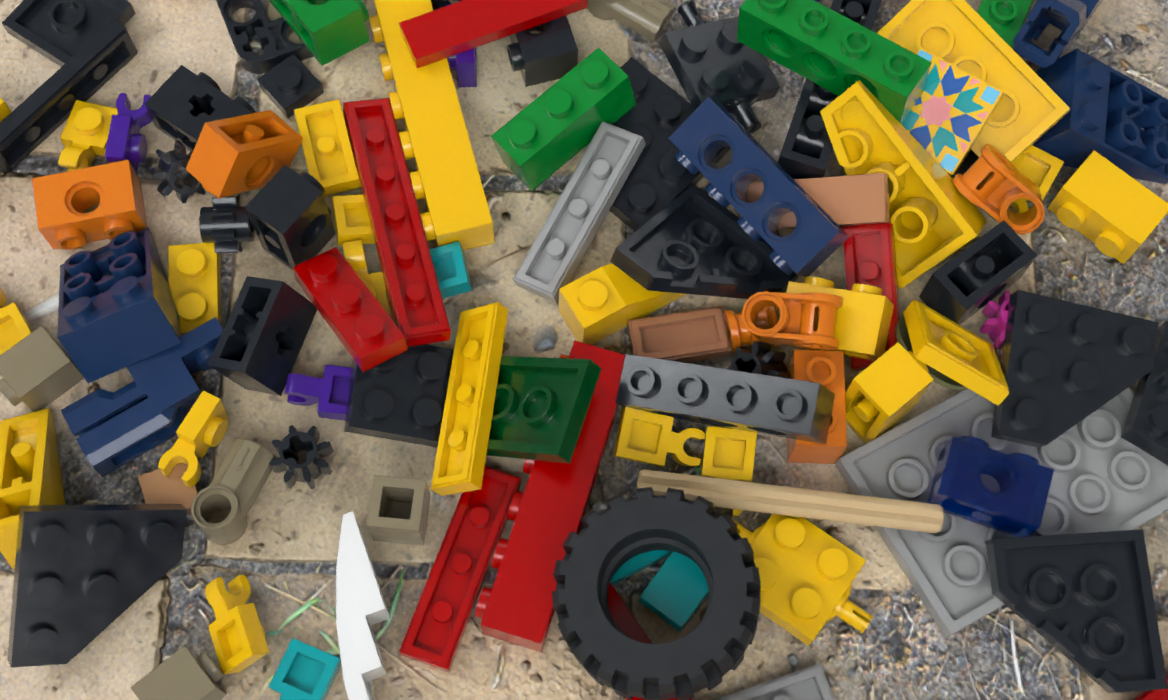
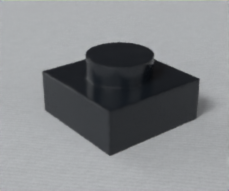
[257,54,324,118]

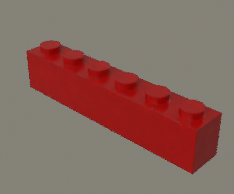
[475,340,625,653]

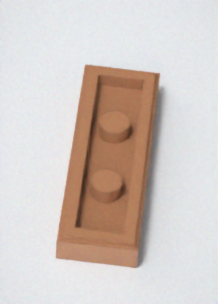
[746,173,889,229]

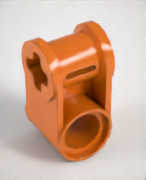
[952,144,1045,234]
[742,291,843,350]

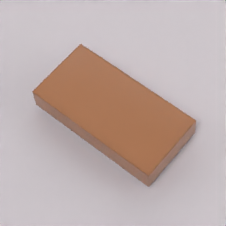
[627,306,732,363]

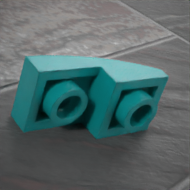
[639,551,709,632]

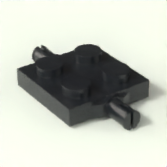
[659,0,780,134]

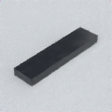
[0,19,138,175]

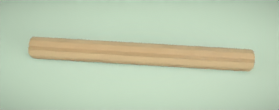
[636,469,944,533]

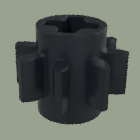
[149,141,206,203]
[199,196,255,253]
[727,341,791,379]
[269,425,334,489]

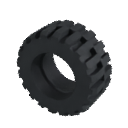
[552,487,761,700]

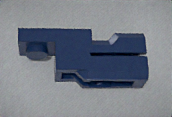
[1013,0,1103,68]
[61,317,224,477]

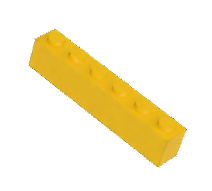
[369,0,494,250]

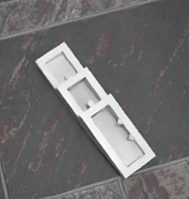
[336,511,391,700]

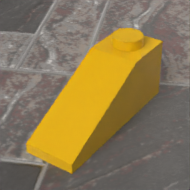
[559,264,686,345]
[0,408,66,570]

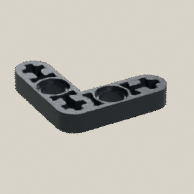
[216,0,314,74]

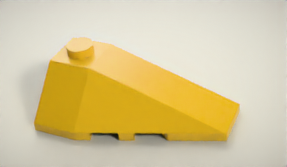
[820,80,987,289]

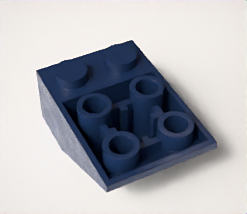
[1032,48,1168,184]
[57,227,182,383]

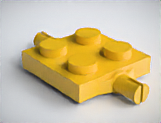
[731,514,874,646]

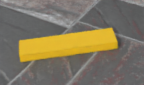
[430,302,508,496]

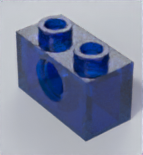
[927,436,1054,537]

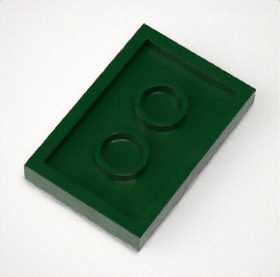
[487,356,602,463]

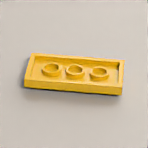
[877,0,1070,163]

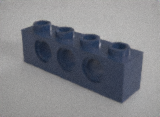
[669,96,849,277]

